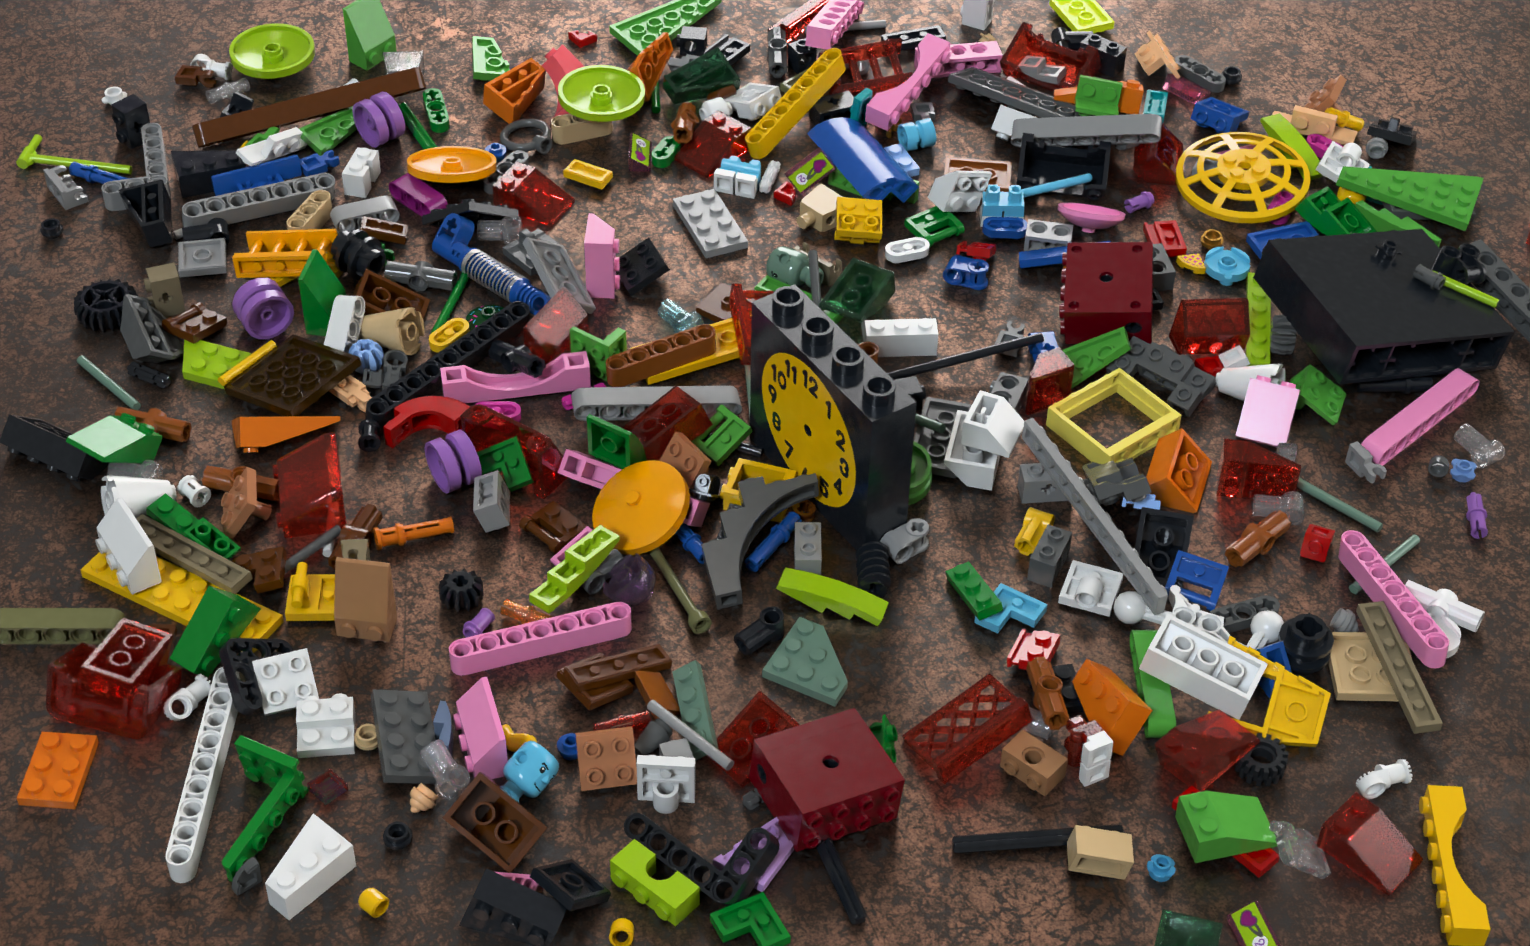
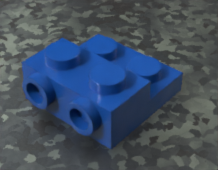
[1191,97,1249,134]

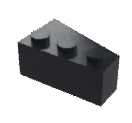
[171,151,246,198]
[118,180,173,247]

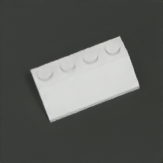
[1139,614,1268,720]

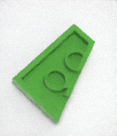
[472,36,510,81]
[299,106,357,156]
[1057,326,1131,391]

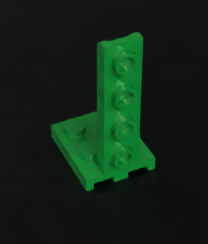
[222,735,309,882]

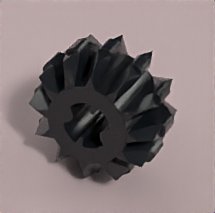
[439,568,484,613]

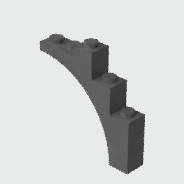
[701,473,819,610]

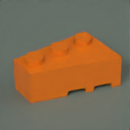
[483,58,546,124]
[1072,659,1153,756]

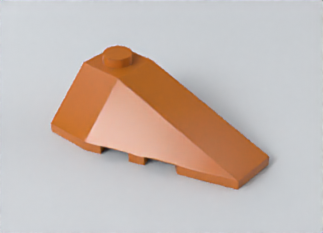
[627,32,673,101]
[1053,80,1144,114]
[232,416,340,453]

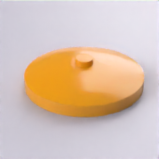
[407,146,497,183]
[592,460,690,555]

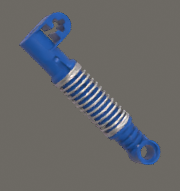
[432,213,560,320]

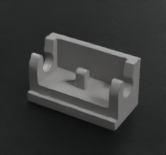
[43,165,89,210]

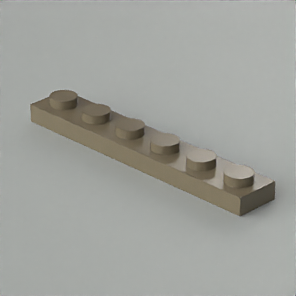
[136,514,253,594]
[1356,601,1443,734]

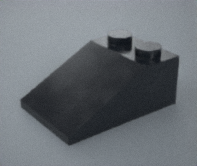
[1135,507,1194,588]

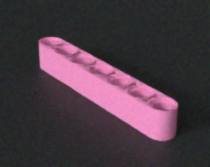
[1361,368,1480,466]
[1338,530,1449,669]
[449,602,632,676]

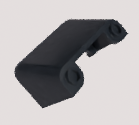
[1017,133,1111,200]

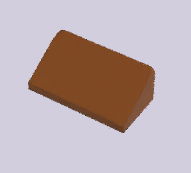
[635,671,681,720]

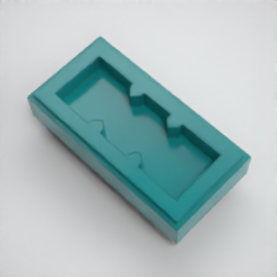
[850,88,873,126]
[1143,90,1168,123]

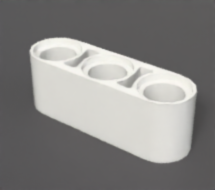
[324,295,365,353]

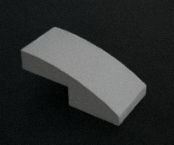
[1018,55,1066,84]

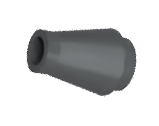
[634,718,673,755]

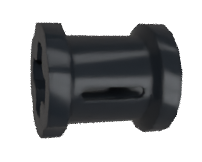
[358,419,381,452]

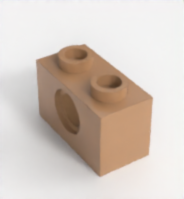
[1000,730,1068,796]

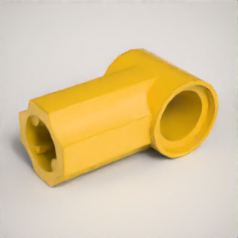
[1014,507,1055,556]

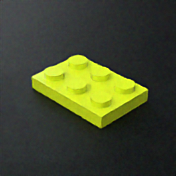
[1049,0,1114,33]

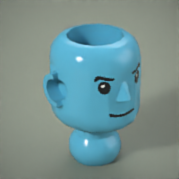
[500,741,559,802]

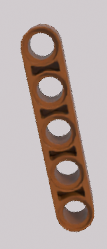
[605,324,716,387]

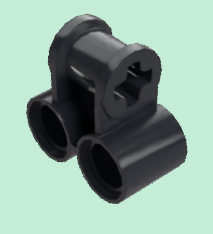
[1433,243,1487,285]

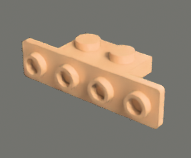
[1135,31,1181,79]
[1272,105,1358,145]

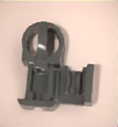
[362,350,408,391]

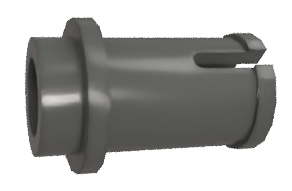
[1413,264,1446,290]

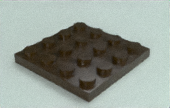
[224,334,362,416]

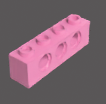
[914,41,1002,78]

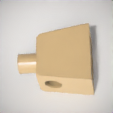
[797,183,843,232]

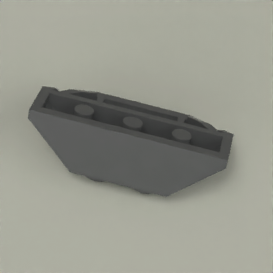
[120,294,184,363]

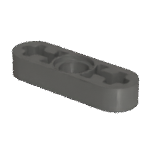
[1175,55,1226,93]
[483,150,529,194]
[1210,595,1280,633]

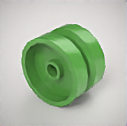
[908,441,932,505]

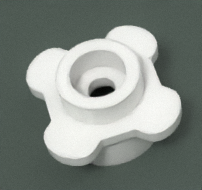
[102,87,127,105]

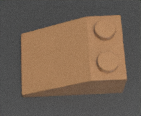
[334,557,397,642]

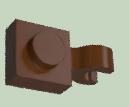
[175,65,216,88]

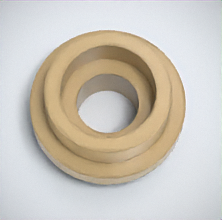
[354,724,378,750]

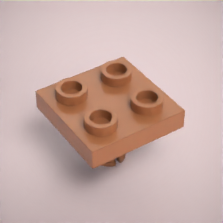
[1304,74,1347,112]
[660,432,711,496]
[221,467,272,539]
[575,726,637,791]

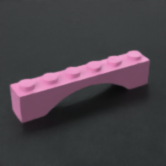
[865,33,951,131]
[440,351,591,404]
[558,449,710,527]

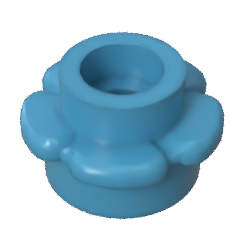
[1147,854,1176,882]

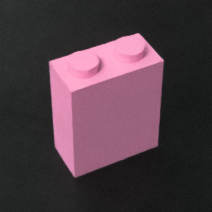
[1236,375,1300,449]

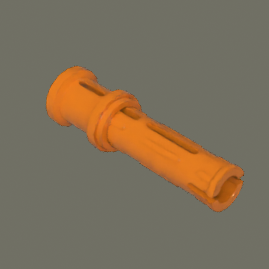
[373,516,454,551]

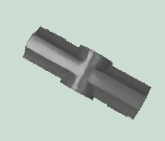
[768,27,787,78]
[384,261,458,291]

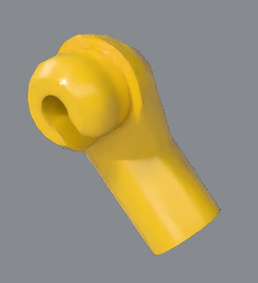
[502,724,537,752]

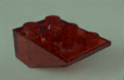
[1216,439,1301,504]

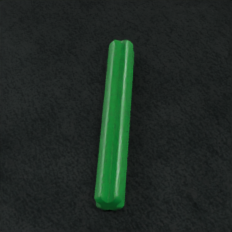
[398,102,437,149]

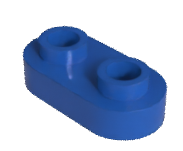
[982,217,1027,239]

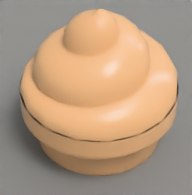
[410,783,439,813]

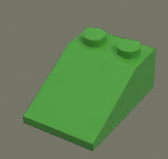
[343,0,397,71]
[1175,791,1279,863]

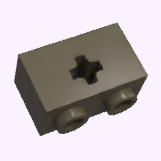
[144,263,185,317]

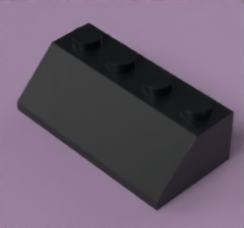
[0,414,111,482]

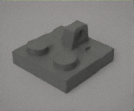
[502,228,567,276]

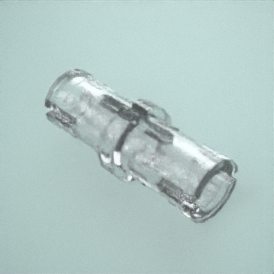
[205,78,250,104]

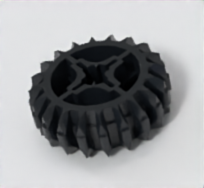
[74,278,138,332]

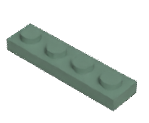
[672,660,718,761]

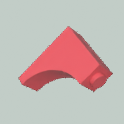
[542,44,585,118]

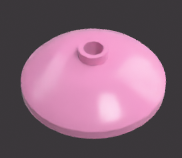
[1058,203,1126,233]

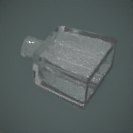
[383,51,425,75]

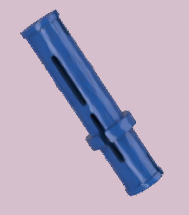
[69,161,130,184]
[744,512,802,572]

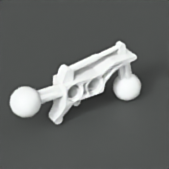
[1114,585,1284,650]

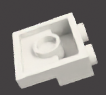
[724,83,781,121]
[296,693,355,758]

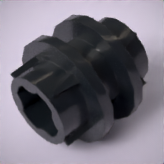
[331,229,386,280]
[1277,613,1334,676]

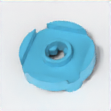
[1204,246,1250,286]

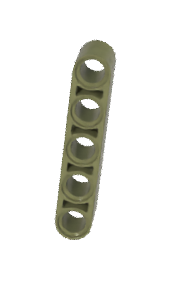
[0,608,125,644]

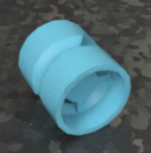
[897,118,936,151]

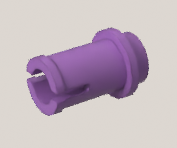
[1124,191,1154,213]
[463,608,495,637]

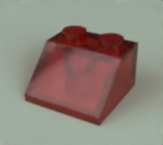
[1025,347,1075,415]

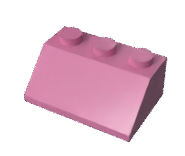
[584,214,620,299]
[453,677,508,779]

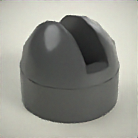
[1428,455,1449,477]

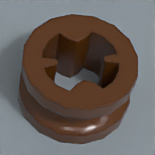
[793,500,816,522]

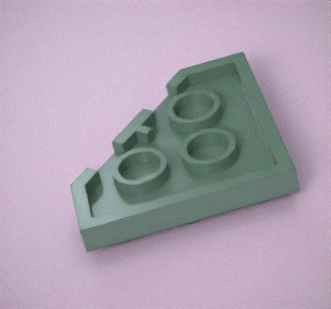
[762,617,848,707]

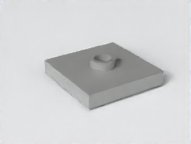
[178,238,227,277]

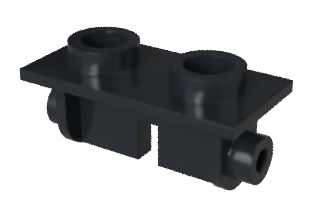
[689,474,721,502]

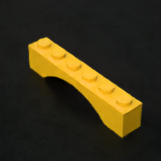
[1419,785,1491,946]

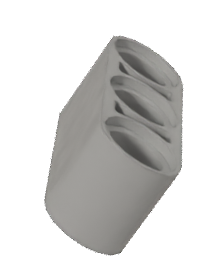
[330,196,400,234]

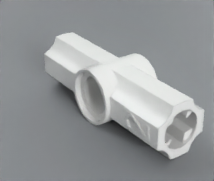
[1405,580,1485,632]

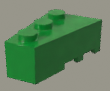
[169,586,261,677]

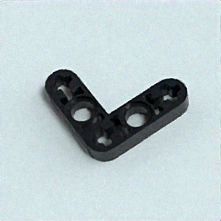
[219,638,293,716]

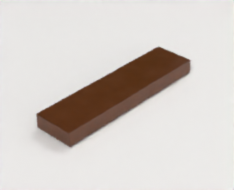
[563,644,673,693]

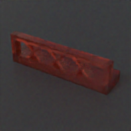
[768,0,829,43]

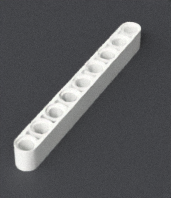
[166,667,240,883]

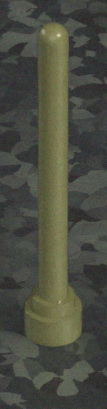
[649,547,712,634]

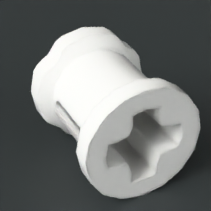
[177,475,211,508]

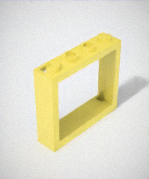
[1046,368,1182,464]

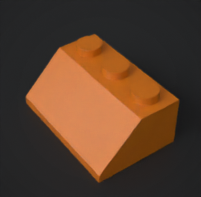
[1146,428,1212,513]

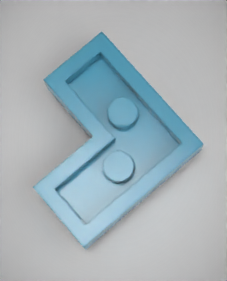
[974,583,1048,634]

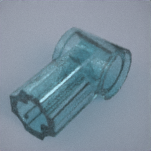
[658,298,704,333]

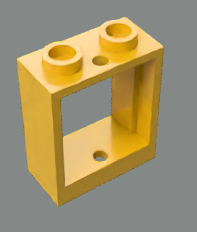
[720,458,797,523]

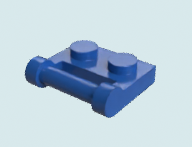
[1165,550,1229,611]

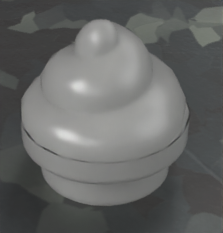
[1366,137,1388,159]
[1330,608,1359,632]

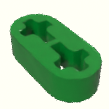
[651,136,681,168]

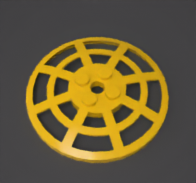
[1176,132,1310,223]

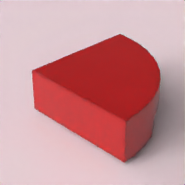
[568,30,597,48]
[774,181,796,206]
[1194,356,1224,377]

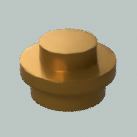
[1200,229,1224,250]

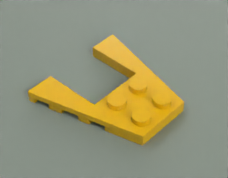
[1200,636,1331,747]

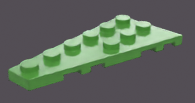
[609,0,722,56]

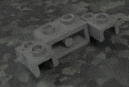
[1106,336,1216,417]
[1081,458,1152,506]

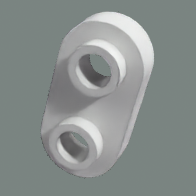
[885,237,930,264]

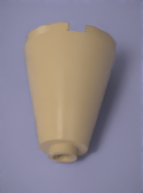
[359,307,424,356]

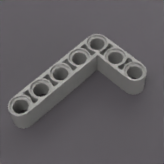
[101,123,171,211]

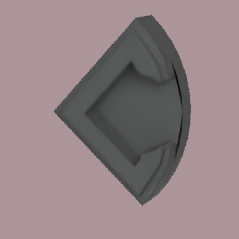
[232,856,263,896]

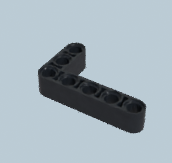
[624,813,780,907]

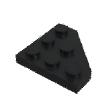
[422,199,519,228]

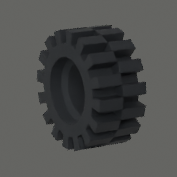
[1234,733,1288,787]

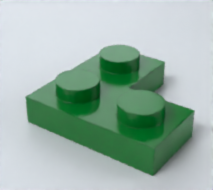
[477,436,534,492]
[710,892,791,946]

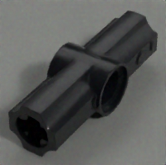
[488,340,546,378]

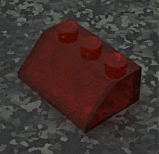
[1133,123,1183,185]
[523,287,590,365]
[1169,298,1250,355]
[622,386,713,461]

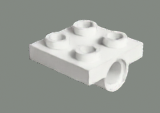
[1315,141,1370,183]
[1058,560,1124,617]
[252,648,319,716]
[637,755,696,814]

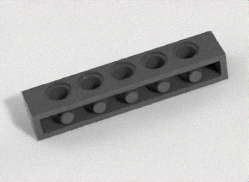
[1471,239,1530,342]

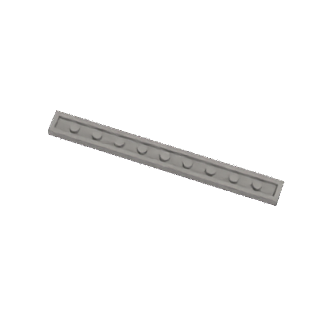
[1022,418,1168,615]

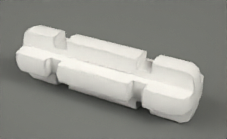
[759,160,781,194]

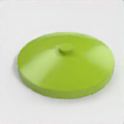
[229,23,315,79]
[558,65,645,122]

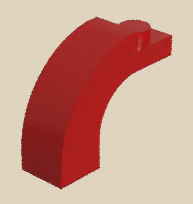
[383,396,473,448]

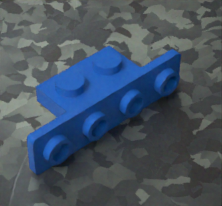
[211,155,302,196]

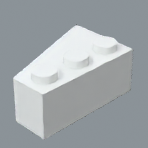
[265,813,356,920]

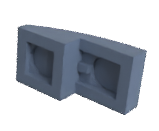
[433,701,453,764]

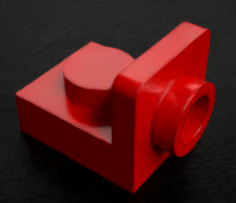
[1300,524,1335,562]

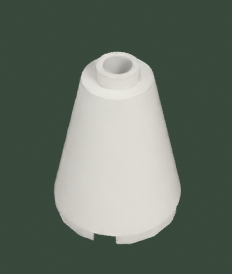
[1215,364,1286,401]
[101,475,177,518]

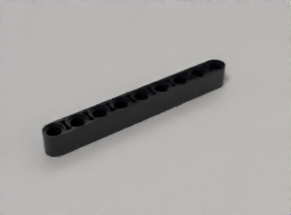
[365,301,530,429]

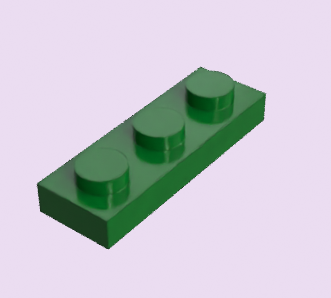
[945,561,1003,621]

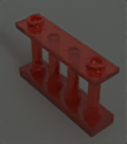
[819,38,913,98]

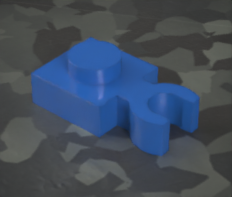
[300,150,340,176]

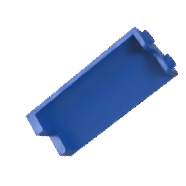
[807,117,919,203]

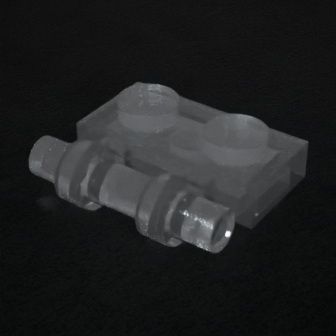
[1269,820,1331,879]

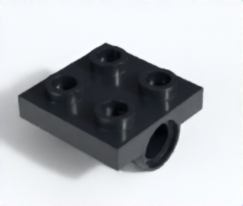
[616,237,670,296]

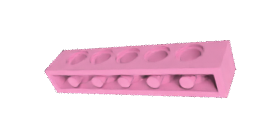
[805,0,864,50]

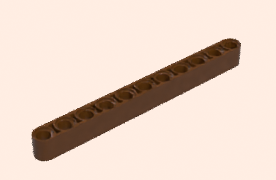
[192,67,426,148]

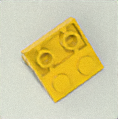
[834,197,882,245]
[285,562,335,621]

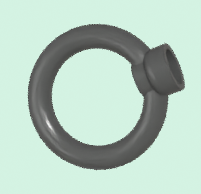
[500,119,552,154]

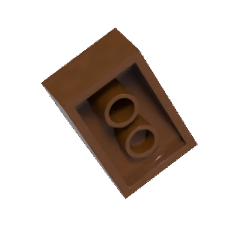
[352,269,430,319]
[442,772,548,873]

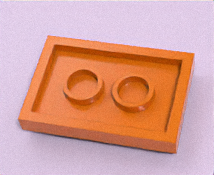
[17,731,99,809]

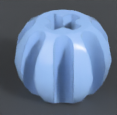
[348,339,384,374]

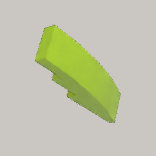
[1260,113,1323,180]
[529,525,620,614]
[776,567,889,627]

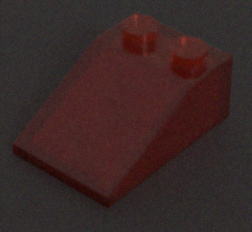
[675,110,751,178]
[492,161,575,227]
[81,618,173,708]
[706,691,800,787]
[1154,709,1260,792]
[1316,792,1423,896]

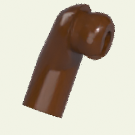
[706,84,737,100]

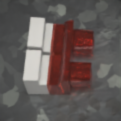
[1064,715,1113,787]

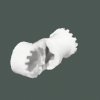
[190,54,233,81]
[163,674,211,721]
[1356,759,1413,800]

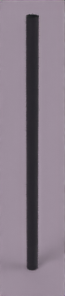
[887,333,1044,380]

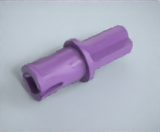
[1466,492,1488,539]

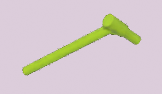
[16,134,132,174]

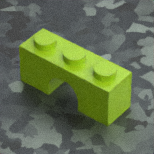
[610,839,700,927]

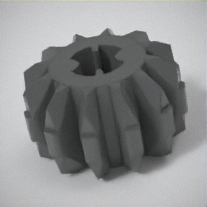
[1270,314,1297,355]

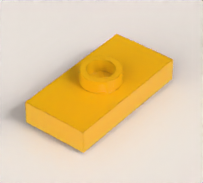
[563,159,613,190]

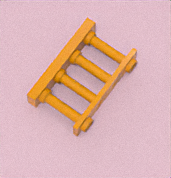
[232,229,338,278]

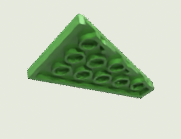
[1336,166,1484,231]

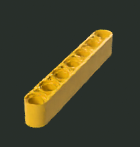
[745,48,846,159]

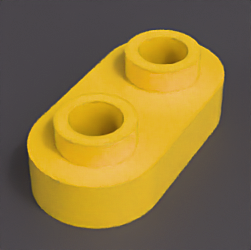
[429,318,470,353]

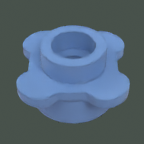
[1450,459,1477,482]

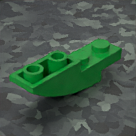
[146,493,241,560]

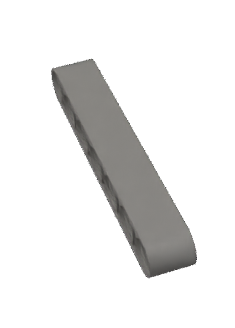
[1011,114,1162,147]
[182,173,335,227]
[571,386,742,421]

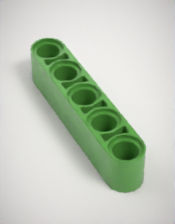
[1130,630,1176,738]

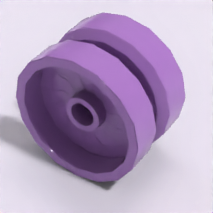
[352,91,405,148]
[232,278,294,339]
[424,429,482,494]

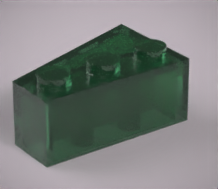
[663,47,741,104]

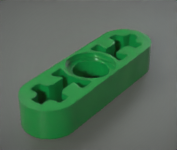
[423,88,450,133]

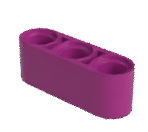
[389,173,448,217]

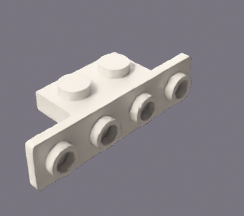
[236,127,307,166]

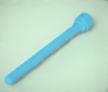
[1002,173,1093,198]

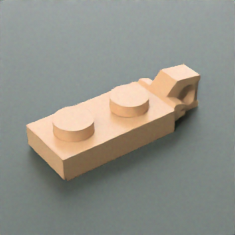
[329,375,372,413]

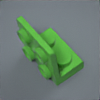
[1074,75,1123,116]
[570,326,627,381]
[1290,364,1346,425]

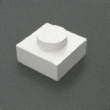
[1218,345,1250,368]

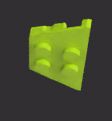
[182,340,252,389]

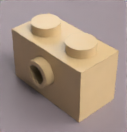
[1067,825,1134,880]

